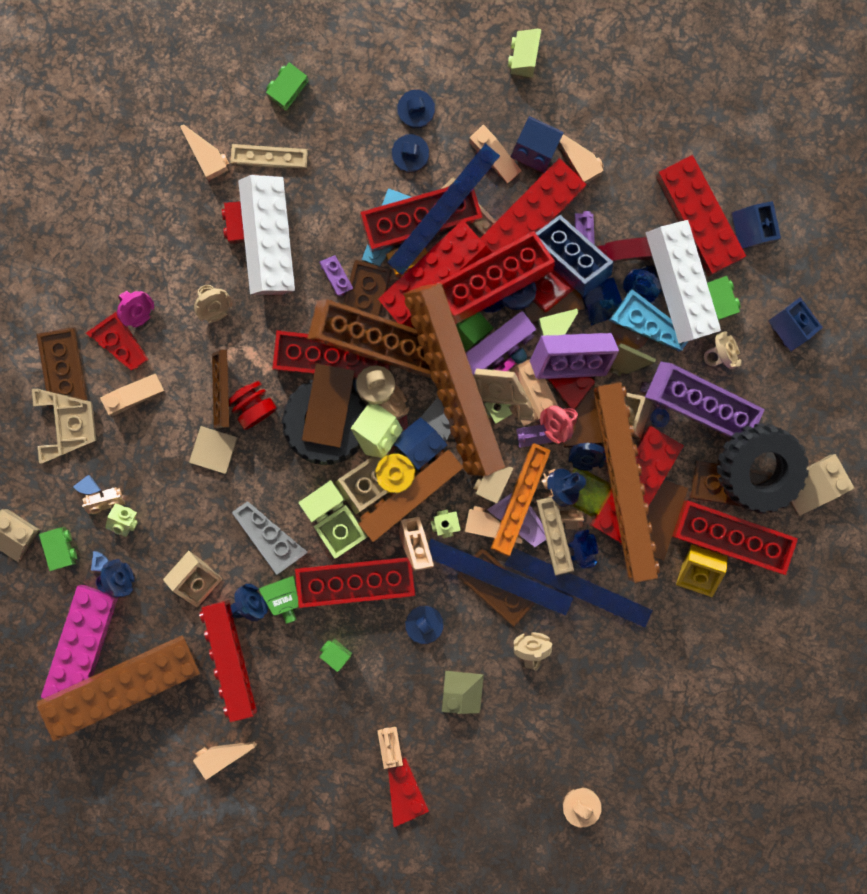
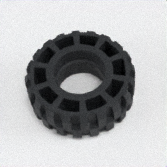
[282,380,366,465]
[717,423,809,514]

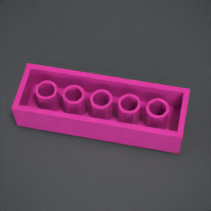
[41,585,118,698]

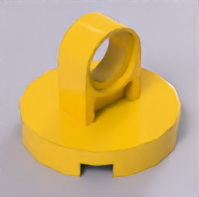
[376,454,415,493]

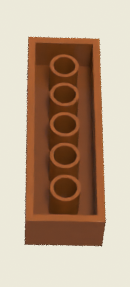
[358,449,464,542]

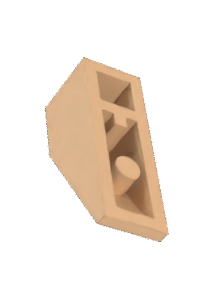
[180,124,229,181]
[469,125,522,184]
[558,134,604,183]
[100,374,164,416]
[465,506,522,544]
[399,517,434,571]
[193,741,257,780]

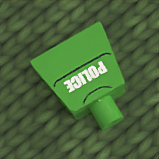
[259,575,299,624]

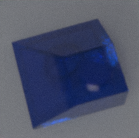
[581,277,622,326]

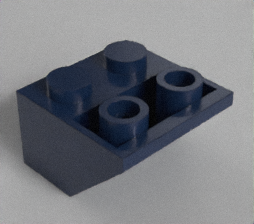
[731,201,781,249]

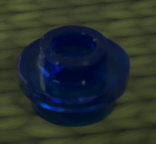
[650,408,670,427]

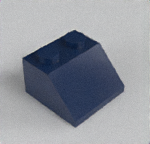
[510,116,564,173]
[768,297,823,351]
[393,417,448,471]

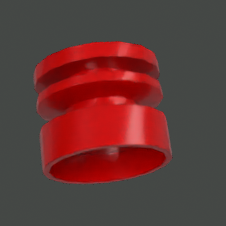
[228,381,278,430]

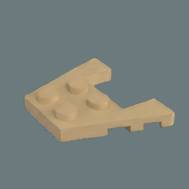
[474,369,537,422]
[32,389,96,464]

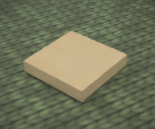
[189,426,238,474]

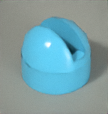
[510,347,527,364]

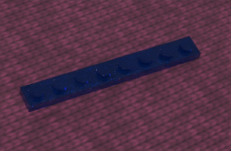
[387,143,500,275]
[428,538,573,616]
[504,548,653,628]

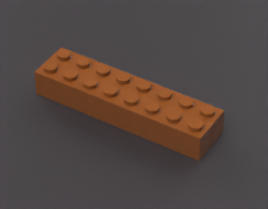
[307,299,432,379]
[37,635,200,742]

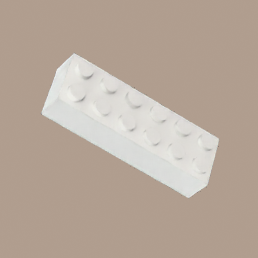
[238,175,295,295]
[646,220,721,343]

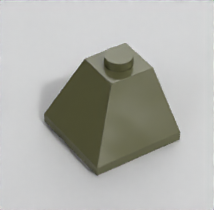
[610,343,656,377]
[442,670,484,714]

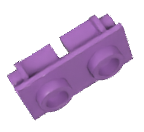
[575,211,595,245]
[319,255,353,297]
[516,424,553,448]

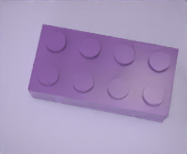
[466,311,536,376]
[530,333,619,379]

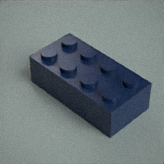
[536,215,613,297]

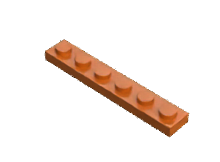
[491,443,551,556]

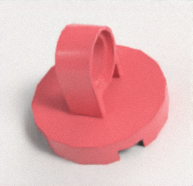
[540,405,578,444]

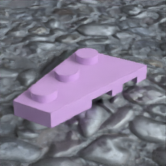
[487,493,546,547]

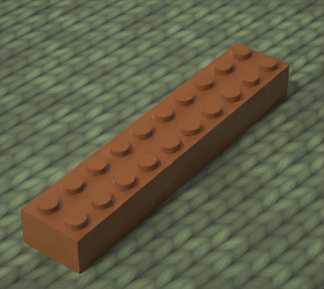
[404,283,505,476]
[593,382,660,582]

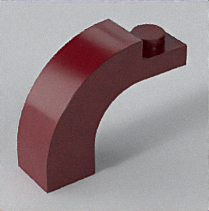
[597,237,653,263]

